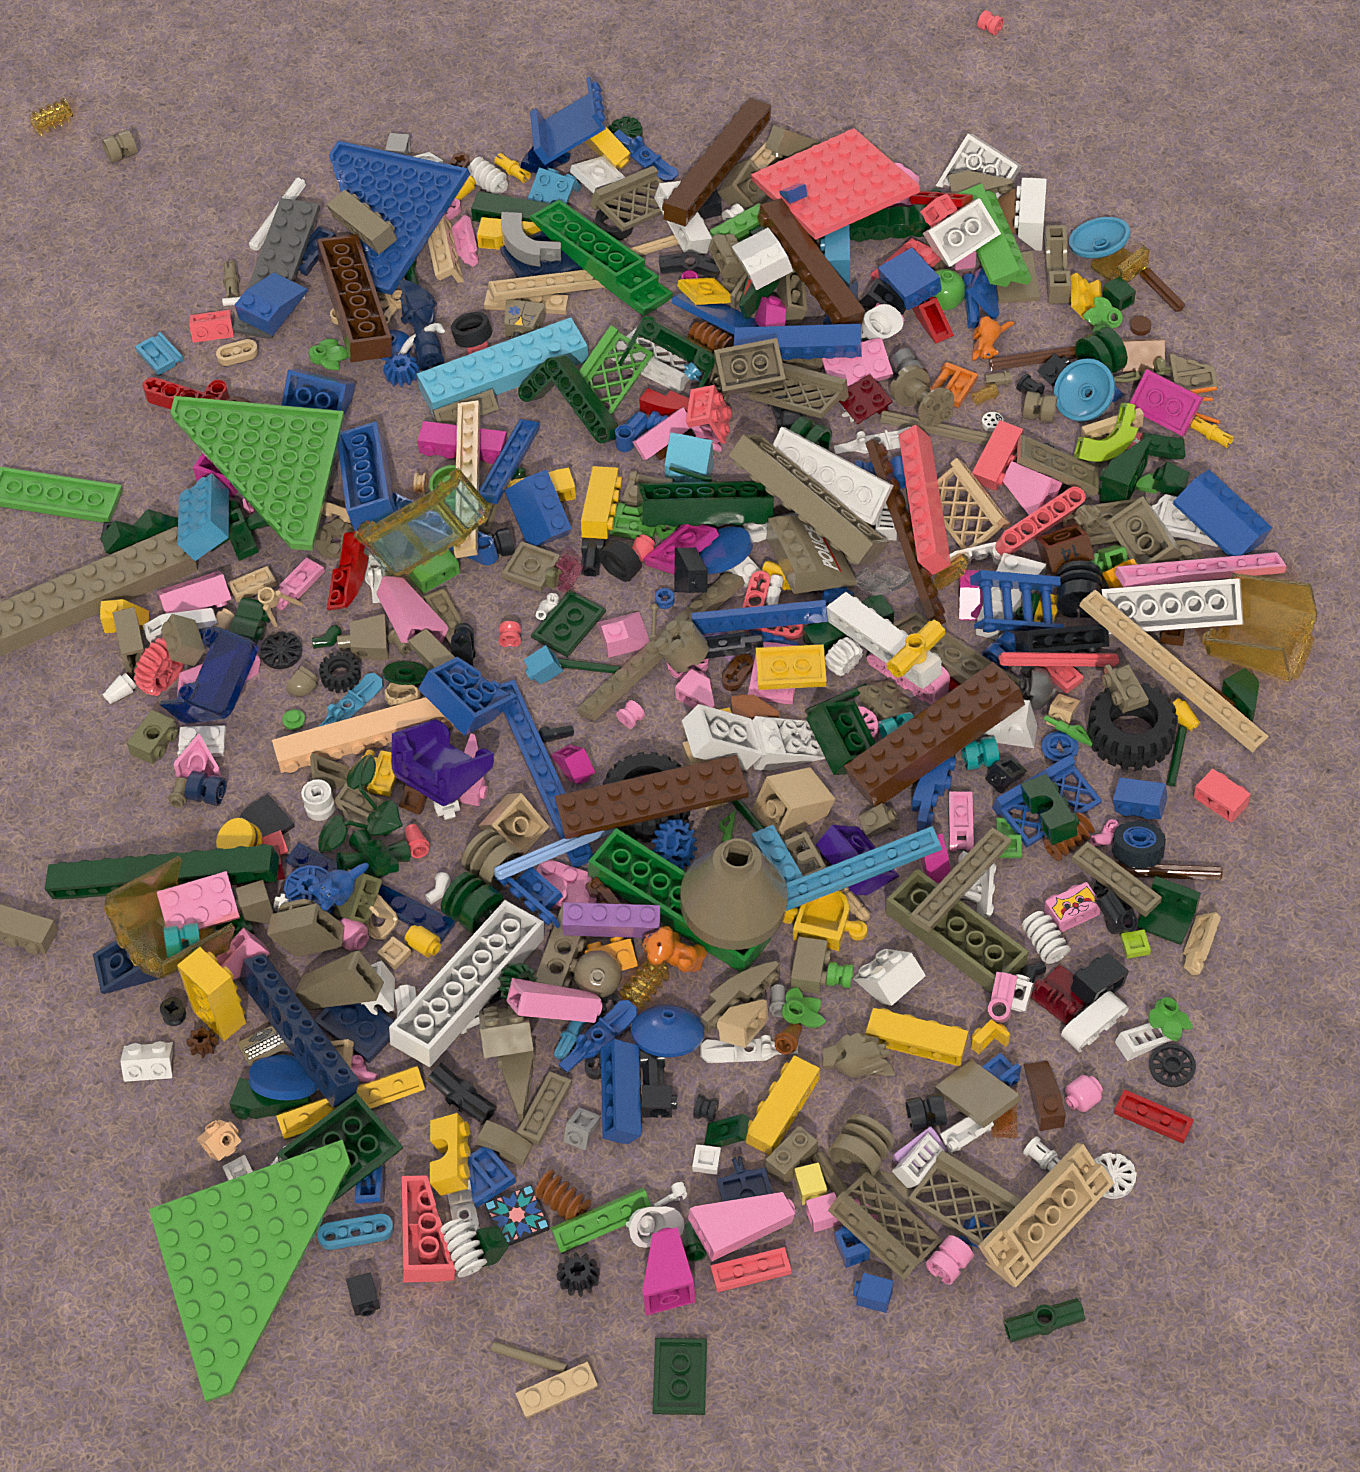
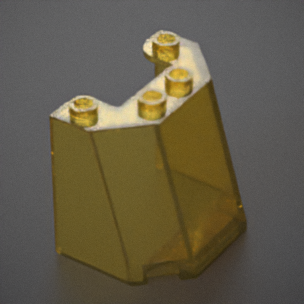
[1203,573,1318,681]
[104,856,235,979]

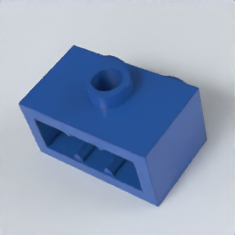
[1113,777,1168,820]

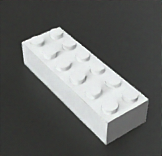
[1102,579,1244,634]

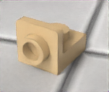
[1046,694,1080,727]

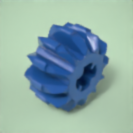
[383,352,419,388]

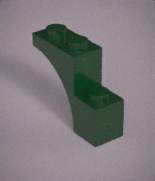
[101,509,178,554]

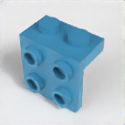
[528,168,582,204]

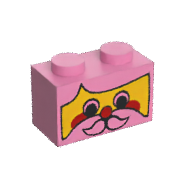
[1044,882,1101,932]

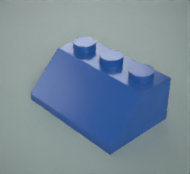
[281,369,355,415]
[504,470,572,547]

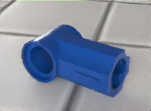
[615,411,648,452]

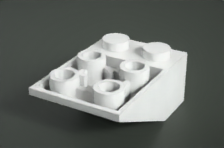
[752,716,825,771]

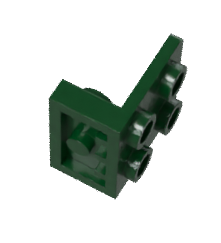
[1137,876,1201,945]

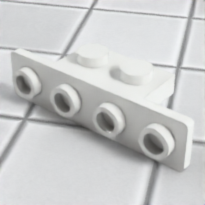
[958,851,996,919]

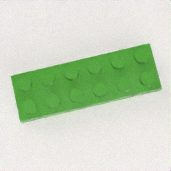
[0,467,123,523]

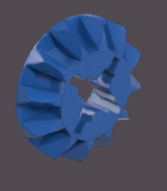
[1041,731,1079,763]

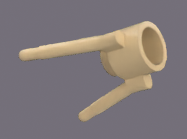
[258,587,303,627]

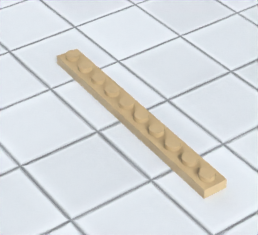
[454,400,480,558]
[1079,590,1269,753]

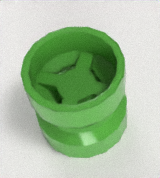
[826,961,854,989]

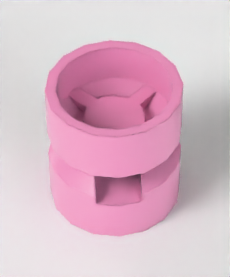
[926,1235,974,1285]

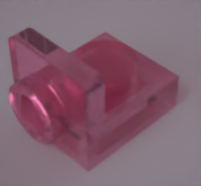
[555,554,583,592]

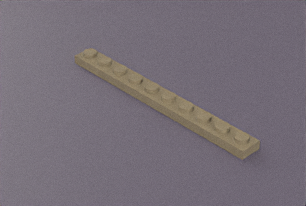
[577,572,745,721]

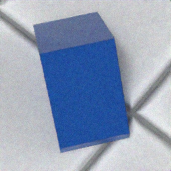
[355,1165,384,1205]

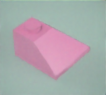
[597,612,650,658]

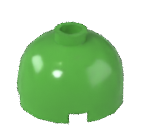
[933,269,966,310]

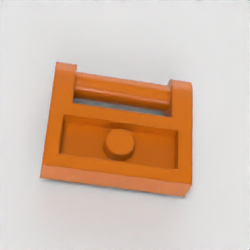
[929,362,978,408]

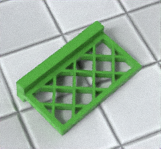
[570,325,654,416]

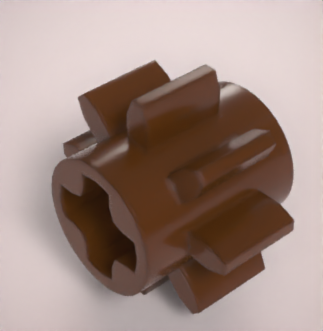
[186,1026,218,1058]

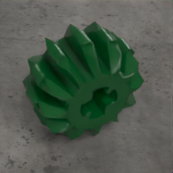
[497,963,538,999]

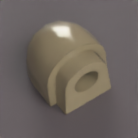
[286,666,318,697]

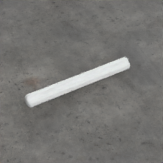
[249,177,306,251]

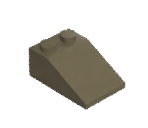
[1107,496,1184,565]

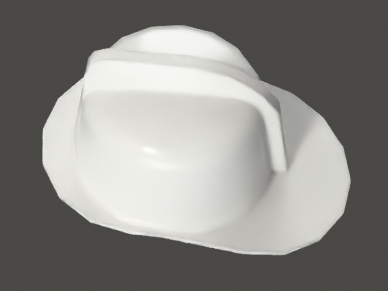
[861,304,903,340]
[626,1206,684,1248]

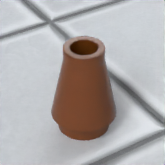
[774,1023,802,1055]

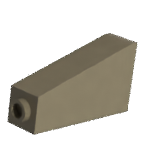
[294,951,384,1010]

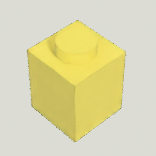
[794,1163,827,1205]

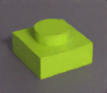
[1120,929,1151,959]

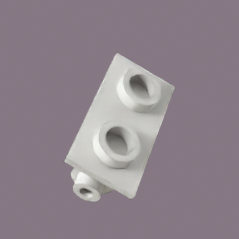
[940,1116,994,1154]

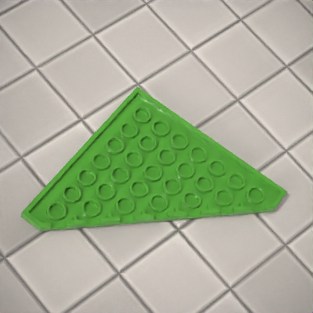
[170,396,344,551]
[149,1140,351,1402]

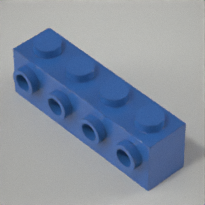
[601,1039,642,1144]

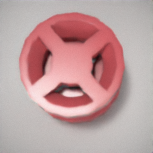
[499,621,521,647]

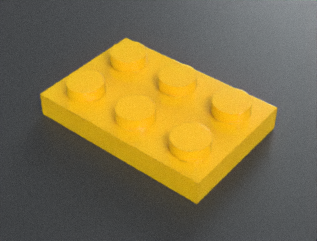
[756,644,827,690]

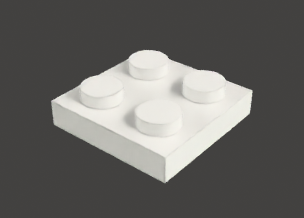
[570,156,625,194]

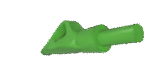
[1043,715,1092,747]
[719,810,737,843]

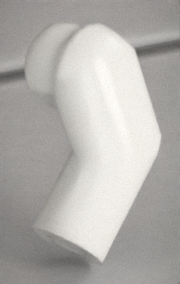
[536,593,559,620]
[425,872,451,904]

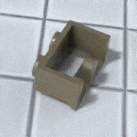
[785,832,826,877]

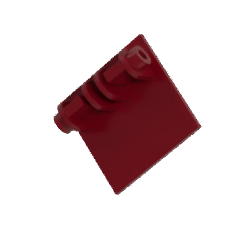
[839,374,893,425]
[1030,964,1087,1025]

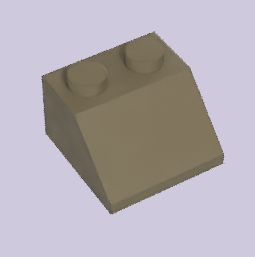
[717,158,769,210]

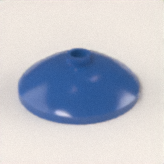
[631,1004,705,1057]

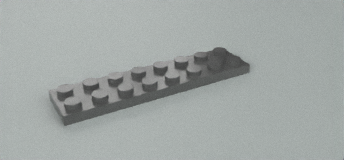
[233,198,320,339]

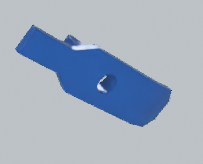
[613,130,678,182]
[559,1000,637,1073]

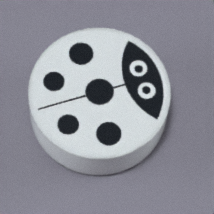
[982,412,1003,432]

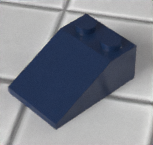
[93,920,175,994]

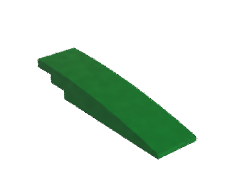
[530,200,673,316]

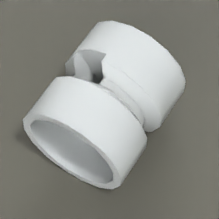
[301,779,335,821]

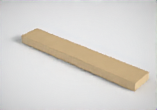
[488,270,604,301]

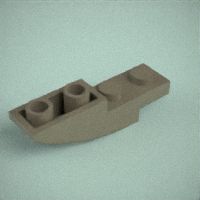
[700,961,780,1033]

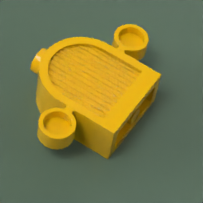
[783,890,867,951]

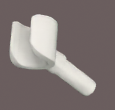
[654,1182,687,1207]

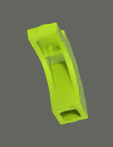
[1073,403,1138,461]

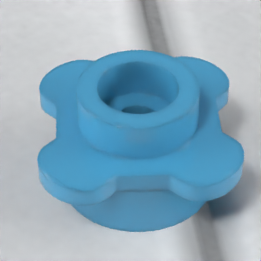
[683,362,702,381]

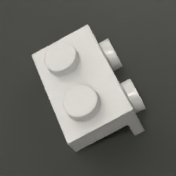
[120,1041,174,1082]

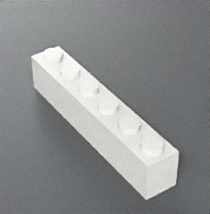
[826,592,942,689]

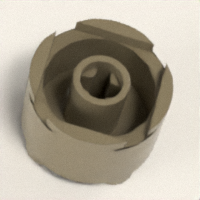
[654,620,709,672]

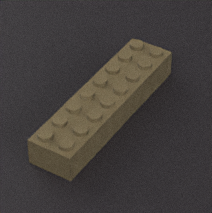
[729,434,889,565]

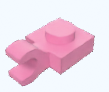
[692,424,722,459]

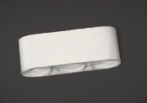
[1061,991,1129,1052]

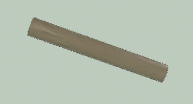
[491,1341,567,1373]

